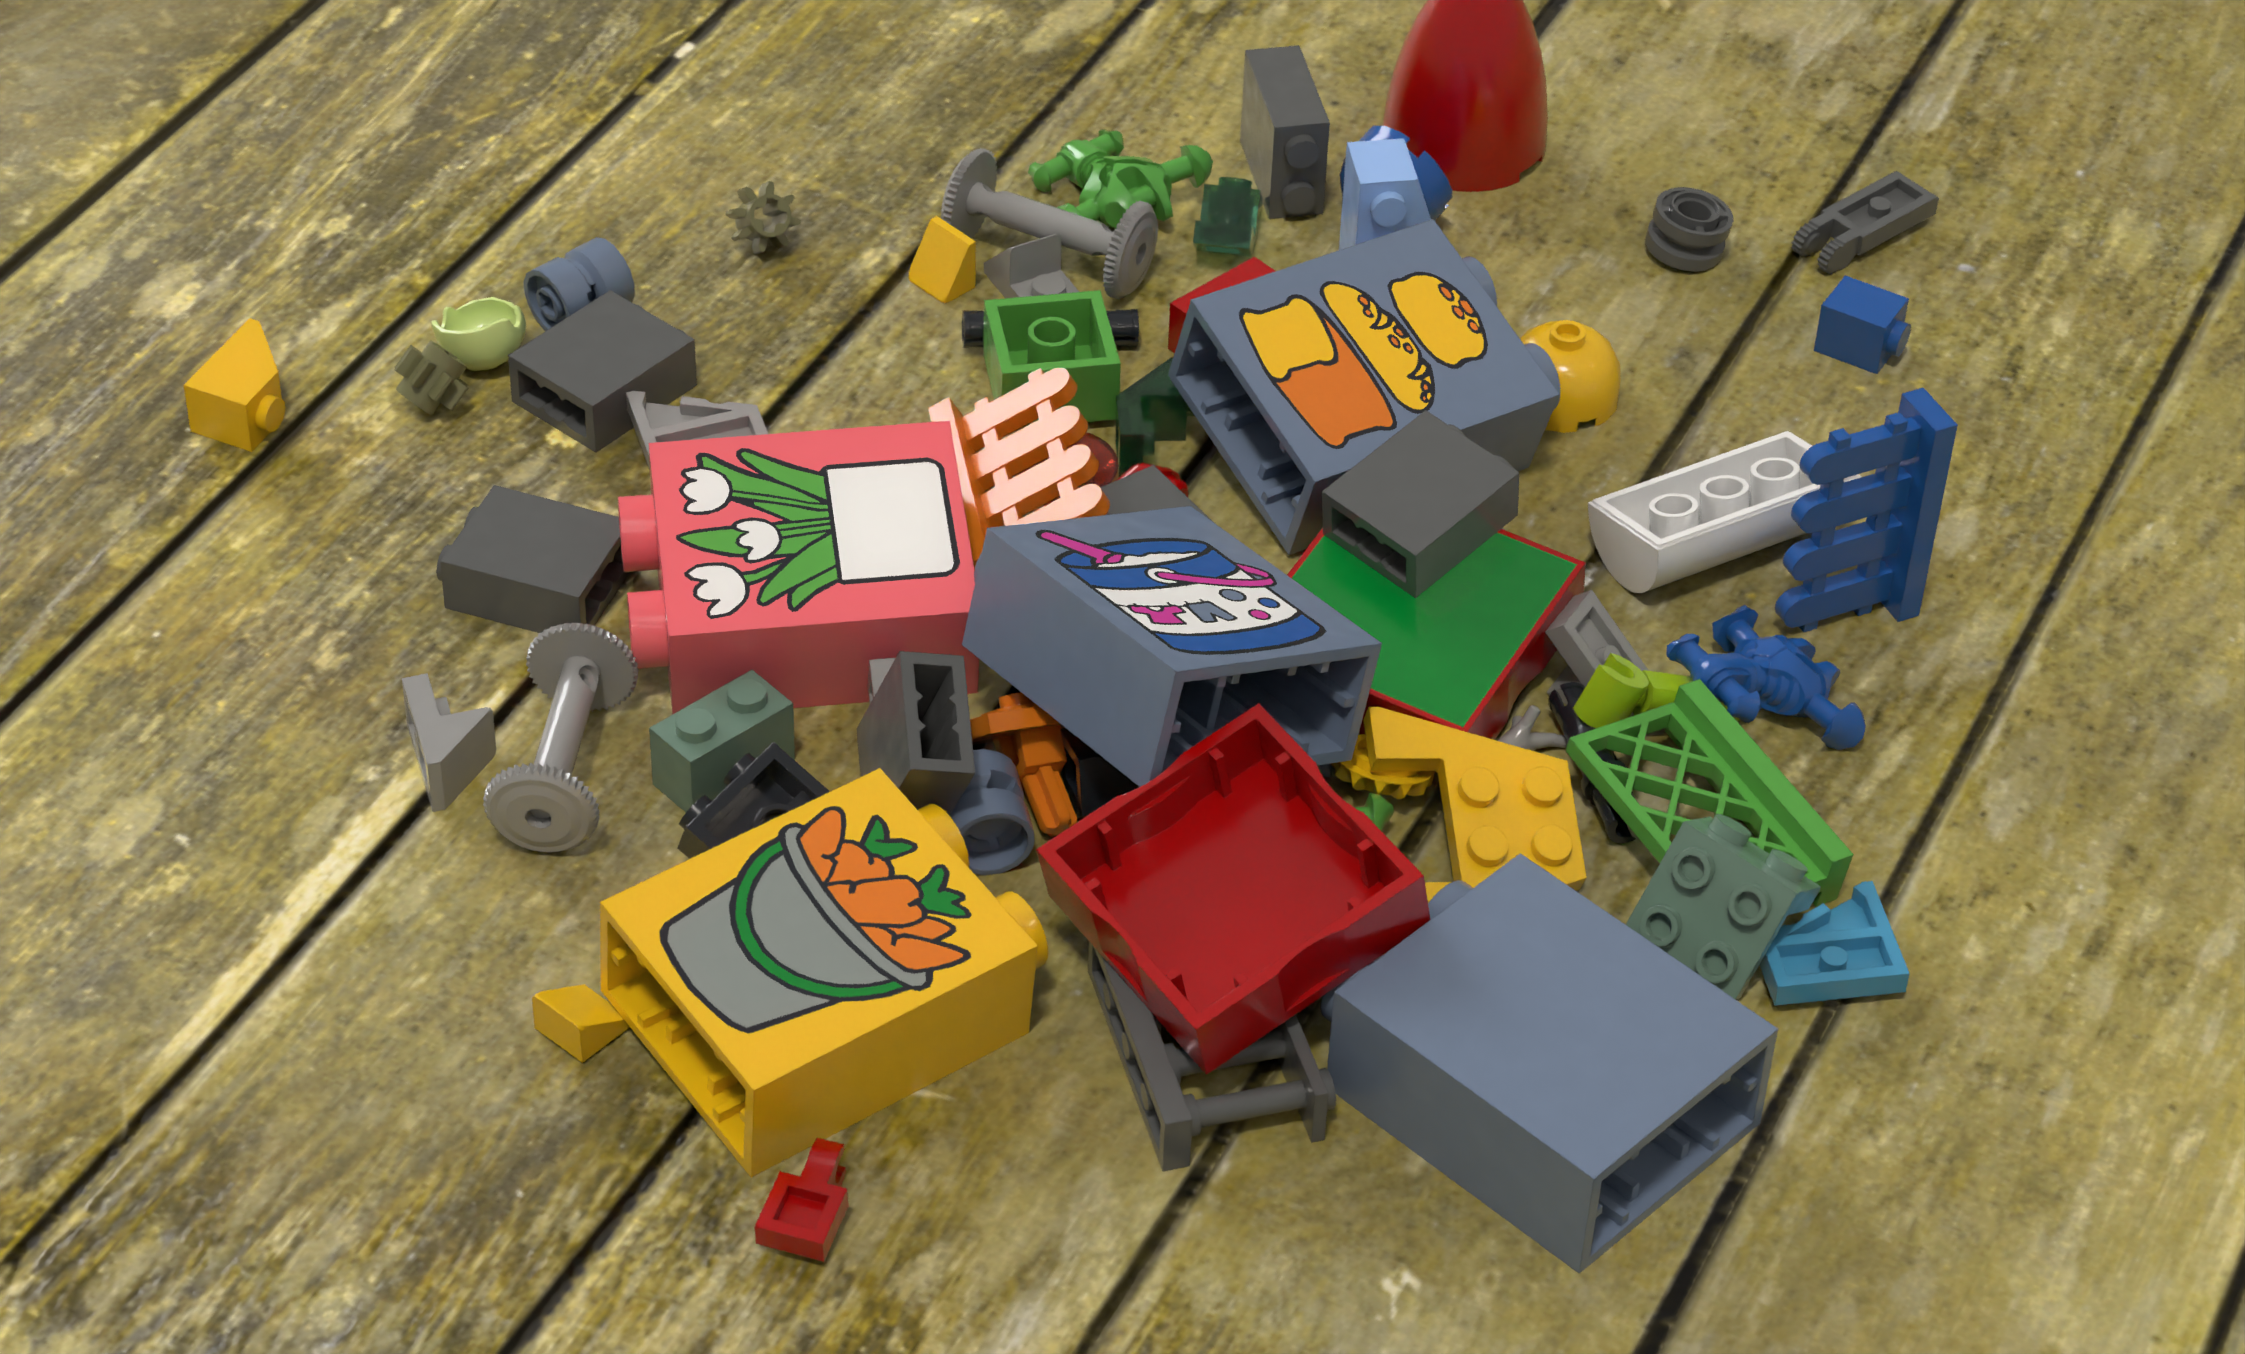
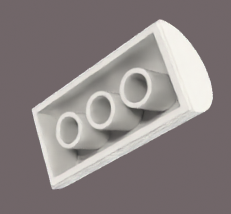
[1588,431,1862,593]

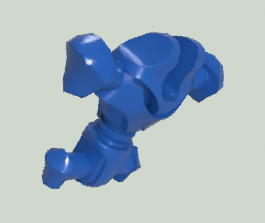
[1666,605,1866,750]

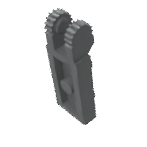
[1791,171,1939,274]

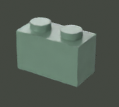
[649,670,795,812]

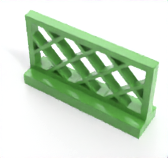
[1566,679,1854,907]

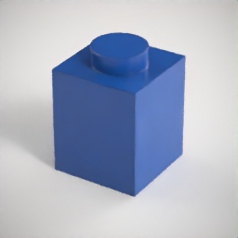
[1814,275,1911,374]

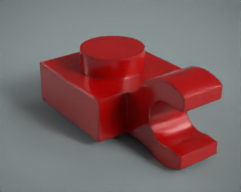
[754,1137,849,1262]

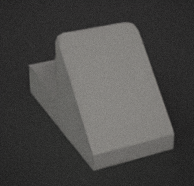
[984,233,1079,298]
[1545,589,1649,717]
[402,673,496,812]

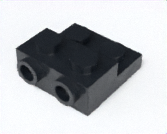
[678,742,830,859]

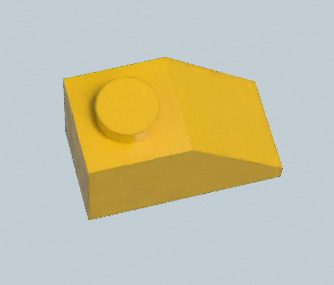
[184,318,285,452]

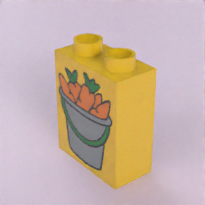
[600,768,1048,1178]

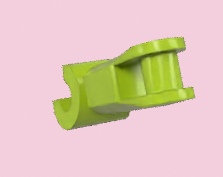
[1573,652,1739,728]

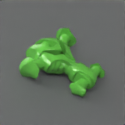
[1028,129,1213,229]

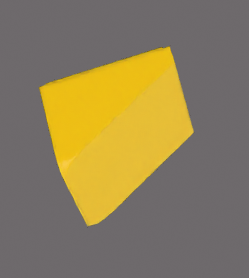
[908,216,976,303]
[532,984,630,1063]

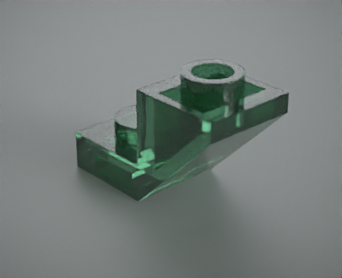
[1193,177,1263,257]
[1114,357,1195,478]

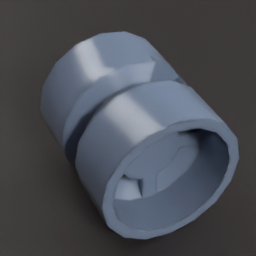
[524,237,635,331]
[950,749,1035,875]

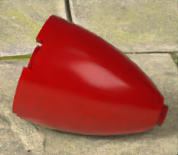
[1383,0,1548,192]

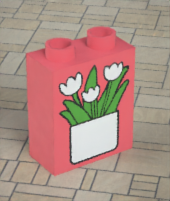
[618,421,979,715]

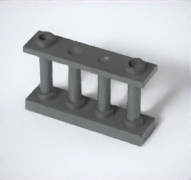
[1088,942,1336,1172]

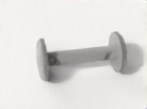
[941,148,1158,299]
[483,623,639,852]

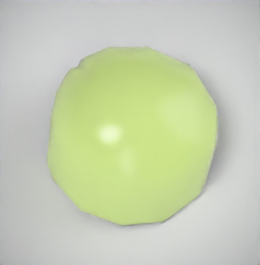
[431,297,526,371]

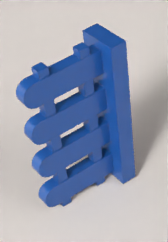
[1775,388,1958,633]

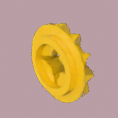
[1330,734,1435,799]

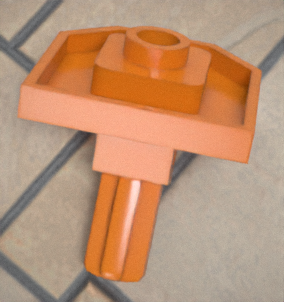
[970,692,1077,837]

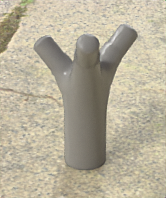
[1497,705,1568,751]

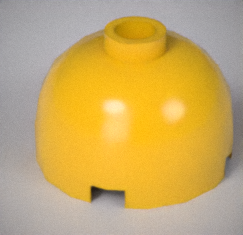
[1520,320,1621,433]

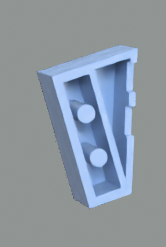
[1339,138,1431,250]

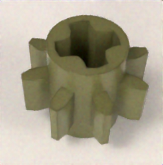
[725,181,801,254]
[394,340,469,415]

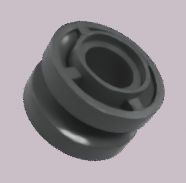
[1645,187,1733,271]

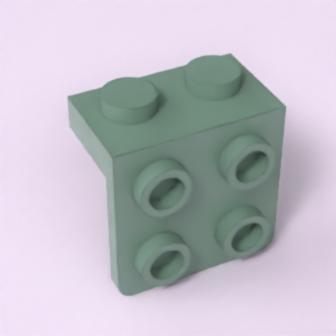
[1626,814,1821,1000]

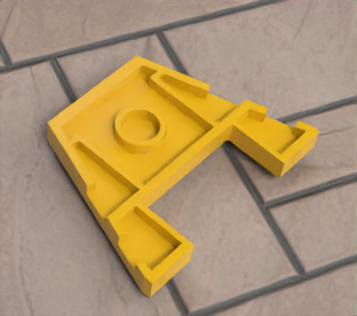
[1363,707,1587,903]

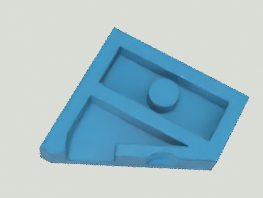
[1759,881,1910,1006]

